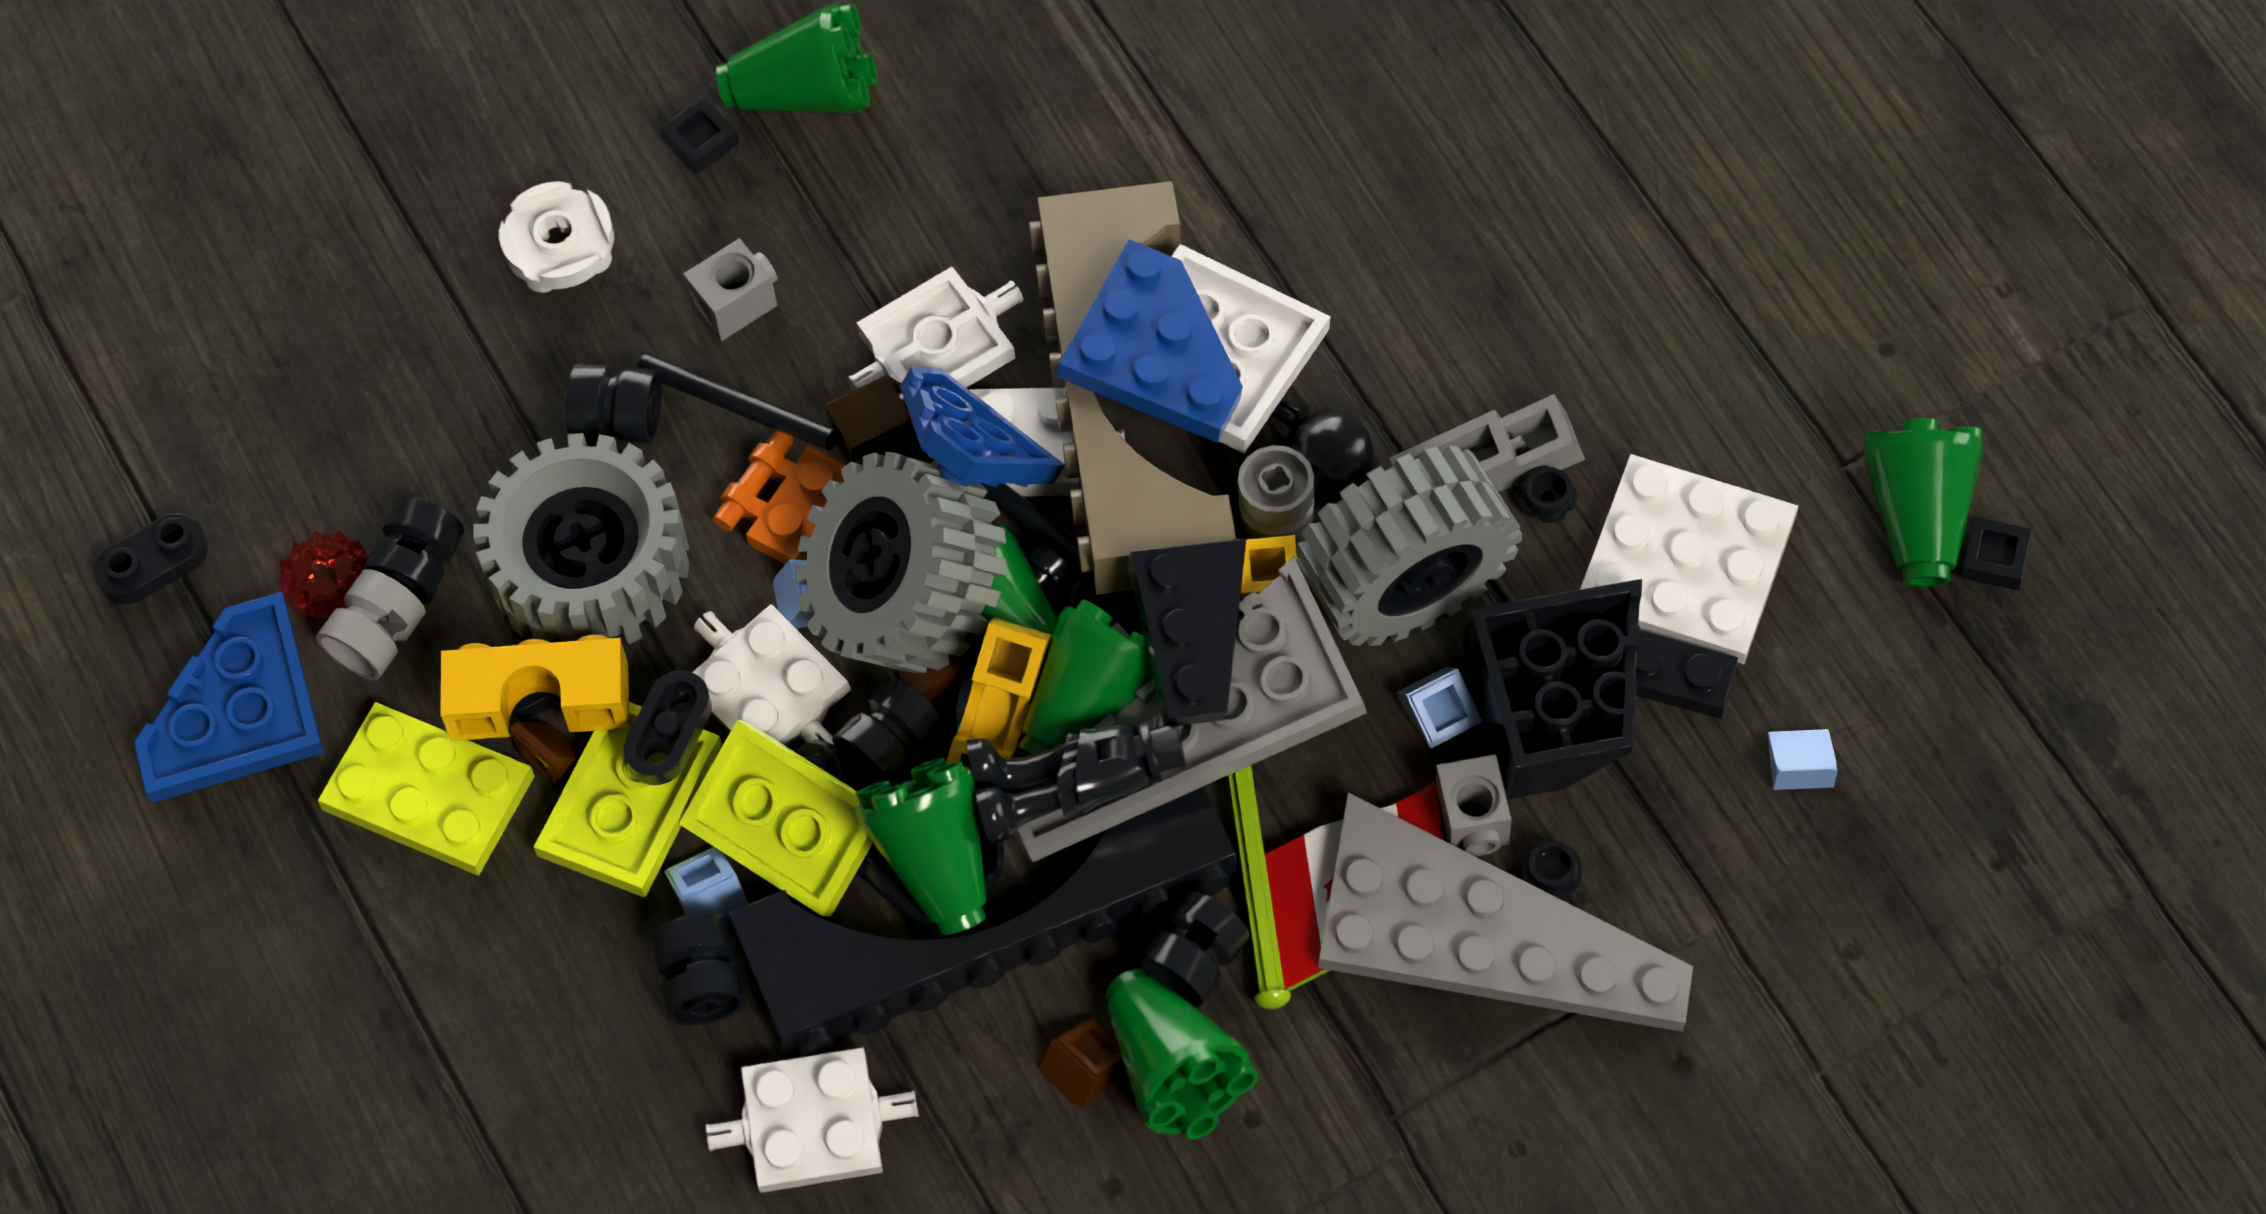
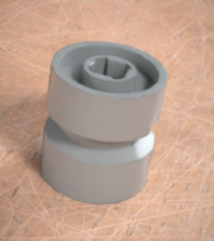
[1238,445,1314,545]
[316,569,426,680]

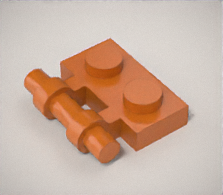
[712,430,846,564]

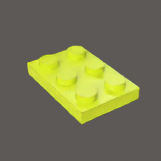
[318,702,535,876]
[534,702,722,898]
[679,720,873,917]

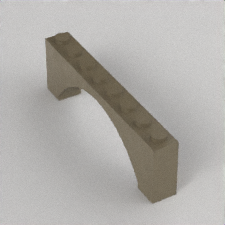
[1029,181,1236,595]

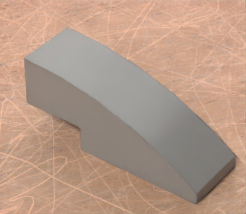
[1389,394,1585,492]

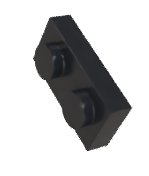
[1636,631,1738,719]

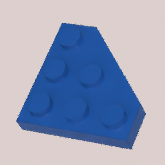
[1057,239,1243,443]
[900,367,1065,487]
[134,592,325,803]

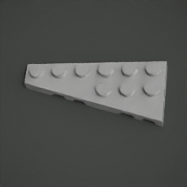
[1018,557,1367,862]
[1318,793,1693,1032]

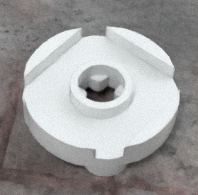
[499,181,614,293]

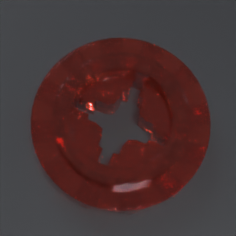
[278,531,369,618]

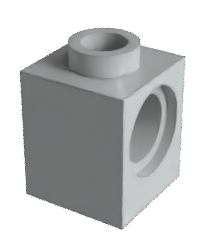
[683,238,777,341]
[1435,755,1511,856]

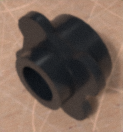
[1051,572,1117,618]

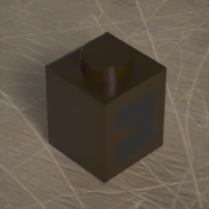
[825,375,917,464]

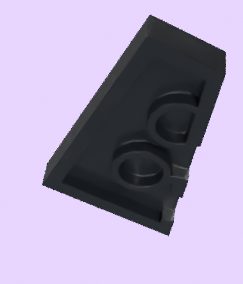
[1126,538,1247,726]

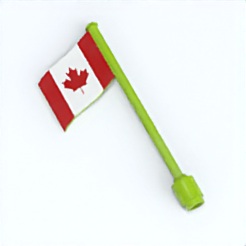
[1227,765,1444,1009]

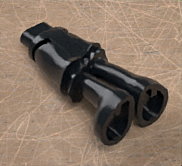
[966,721,1187,845]

